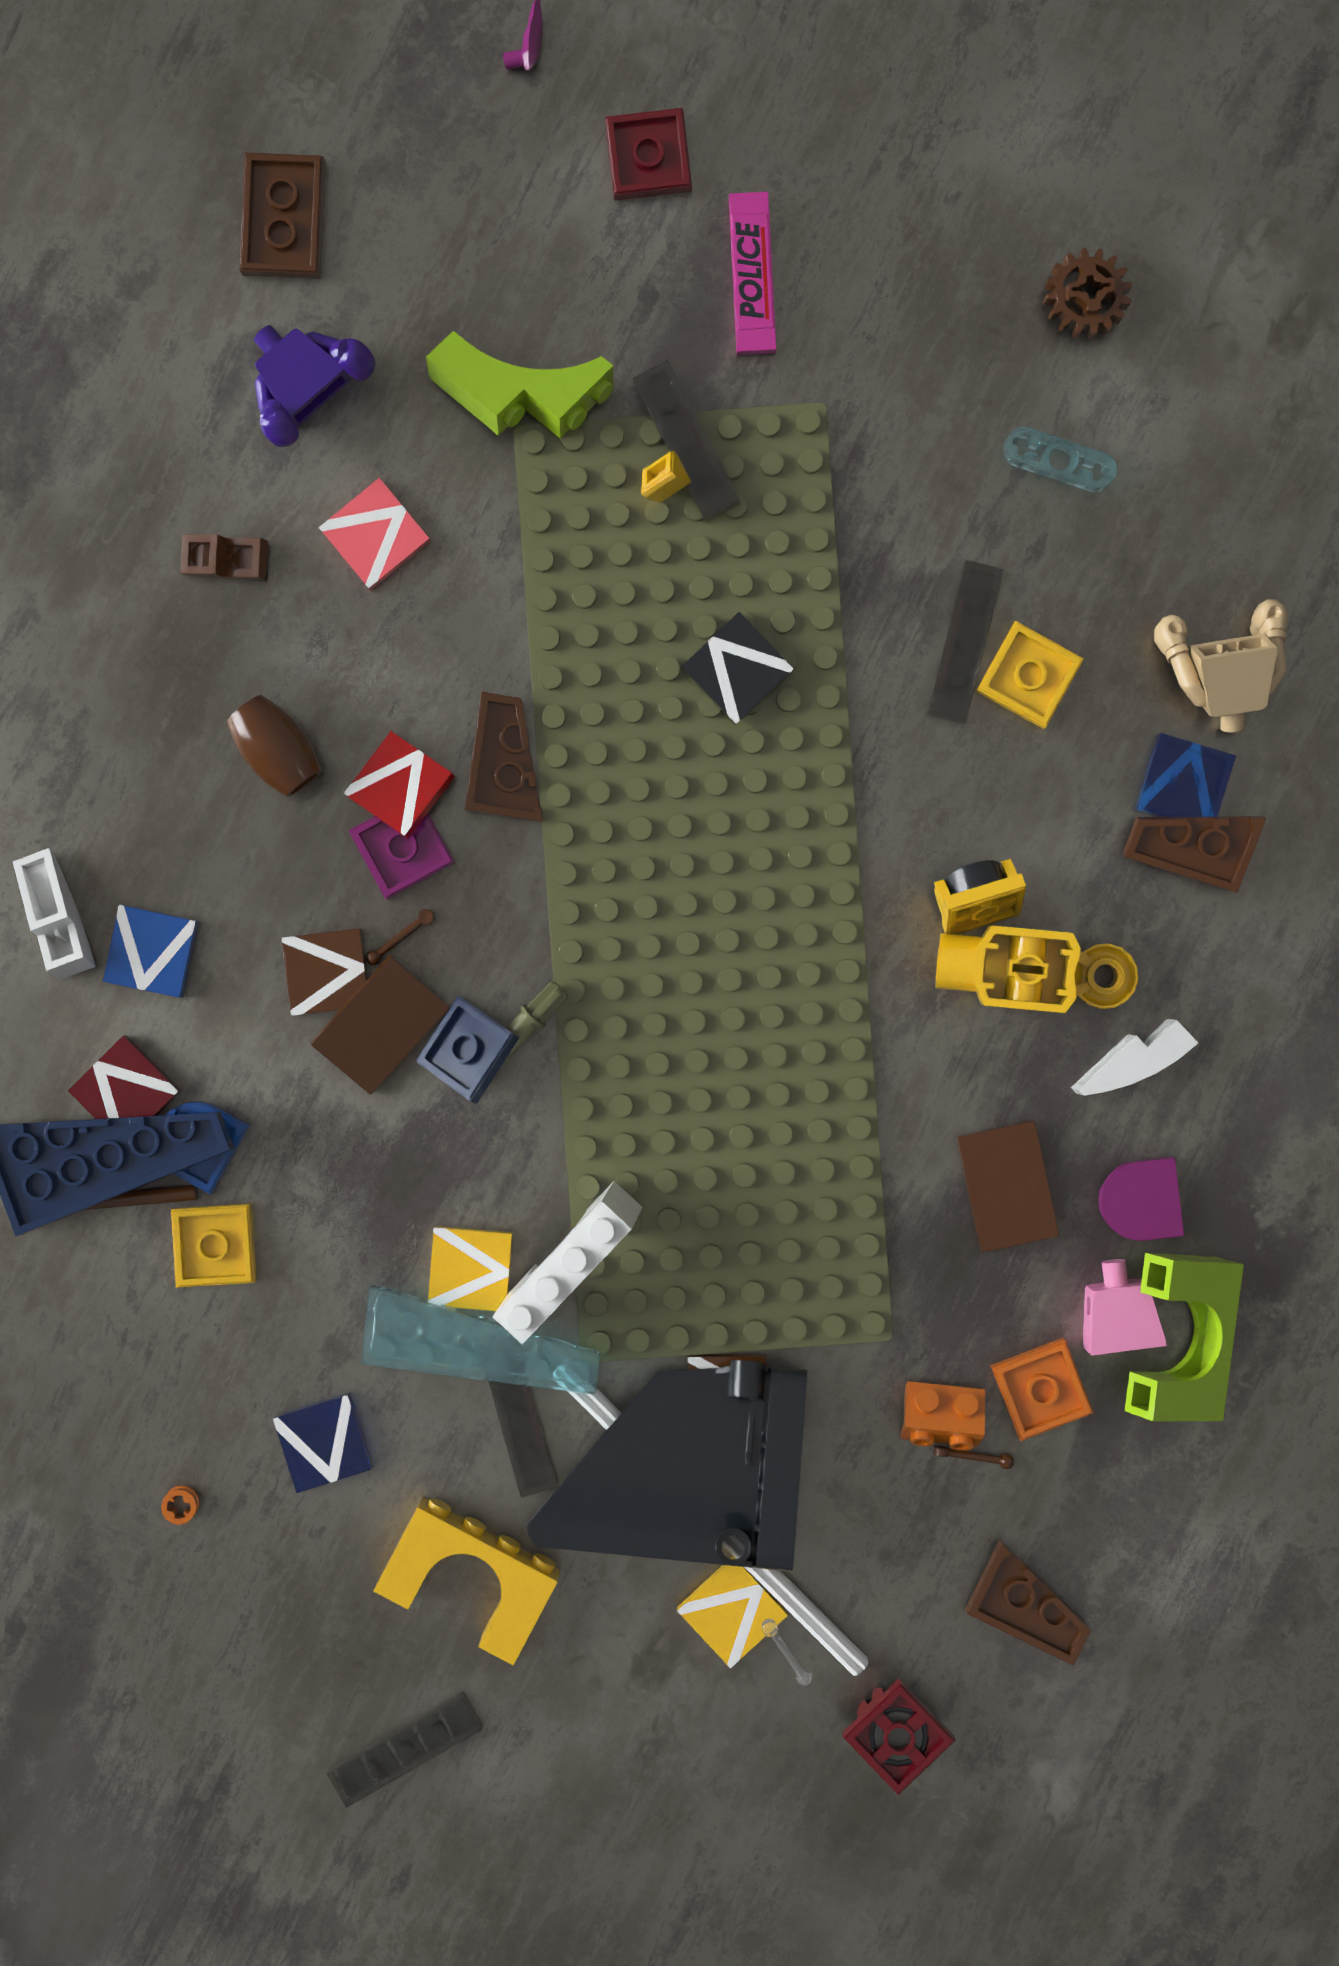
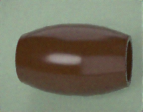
[227,695,322,797]

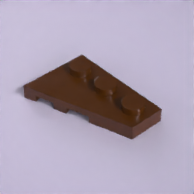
[965,1539,1091,1666]

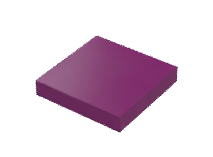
[348,812,456,900]

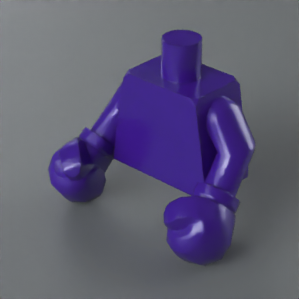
[254,325,375,447]

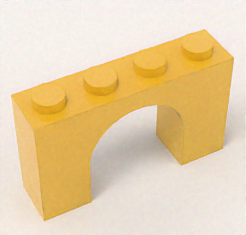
[373,1497,560,1665]

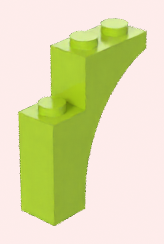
[426,331,614,439]

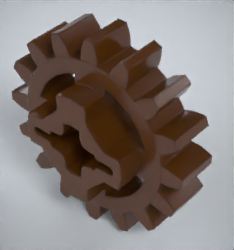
[1043,248,1132,339]

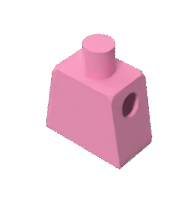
[1083,1259,1167,1356]

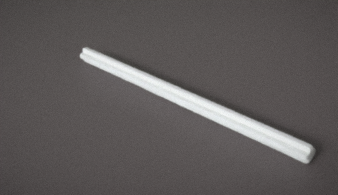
[553,1360,868,1676]

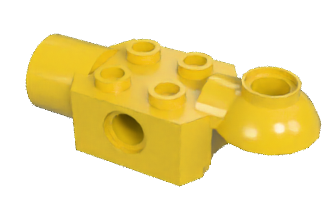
[935,926,1138,1013]

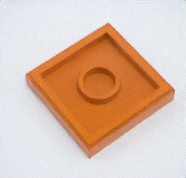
[990,1338,1094,1441]

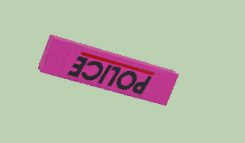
[728,192,776,356]

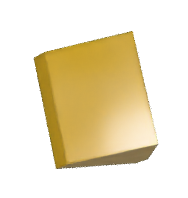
[641,450,691,503]

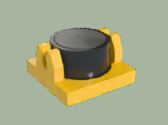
[934,859,1026,935]

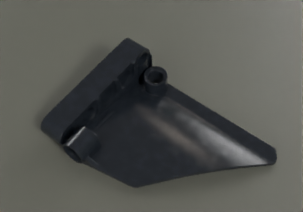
[526,1360,807,1572]

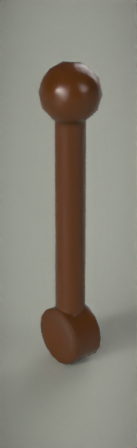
[366,909,434,965]
[933,1445,1014,1469]

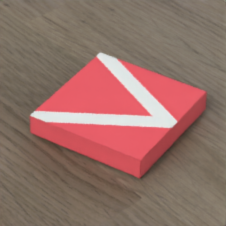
[319,478,431,591]

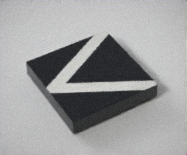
[681,612,794,725]

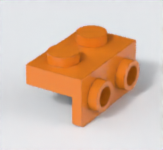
[900,1381,985,1451]

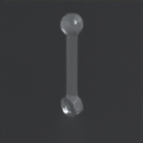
[761,1619,812,1686]

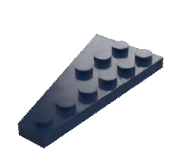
[0,1112,235,1237]

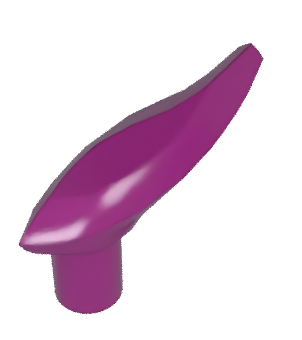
[503,0,542,70]

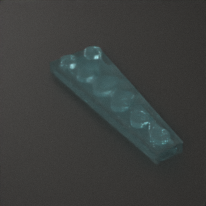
[361,1284,601,1395]

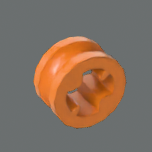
[161,1485,199,1525]

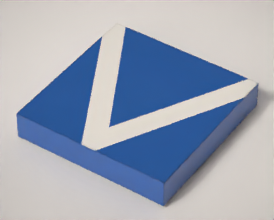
[103,905,199,998]

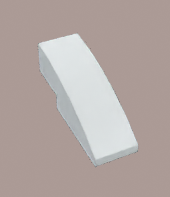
[13,848,96,980]
[1071,1019,1198,1096]

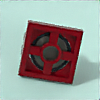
[842,1678,956,1795]

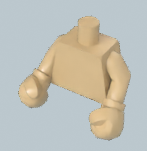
[1154,599,1289,733]

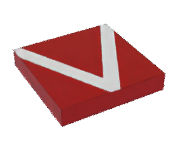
[344,731,455,839]

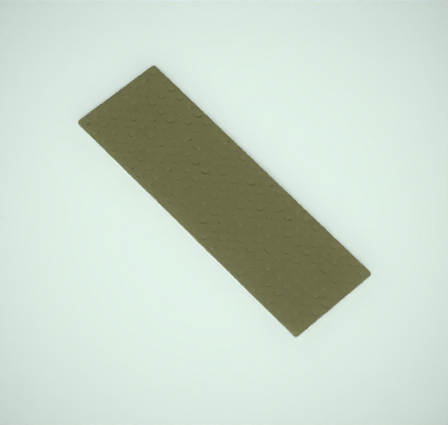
[513,402,893,1363]

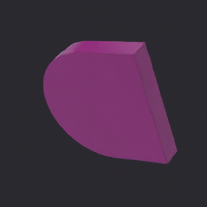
[1098,1156,1184,1241]

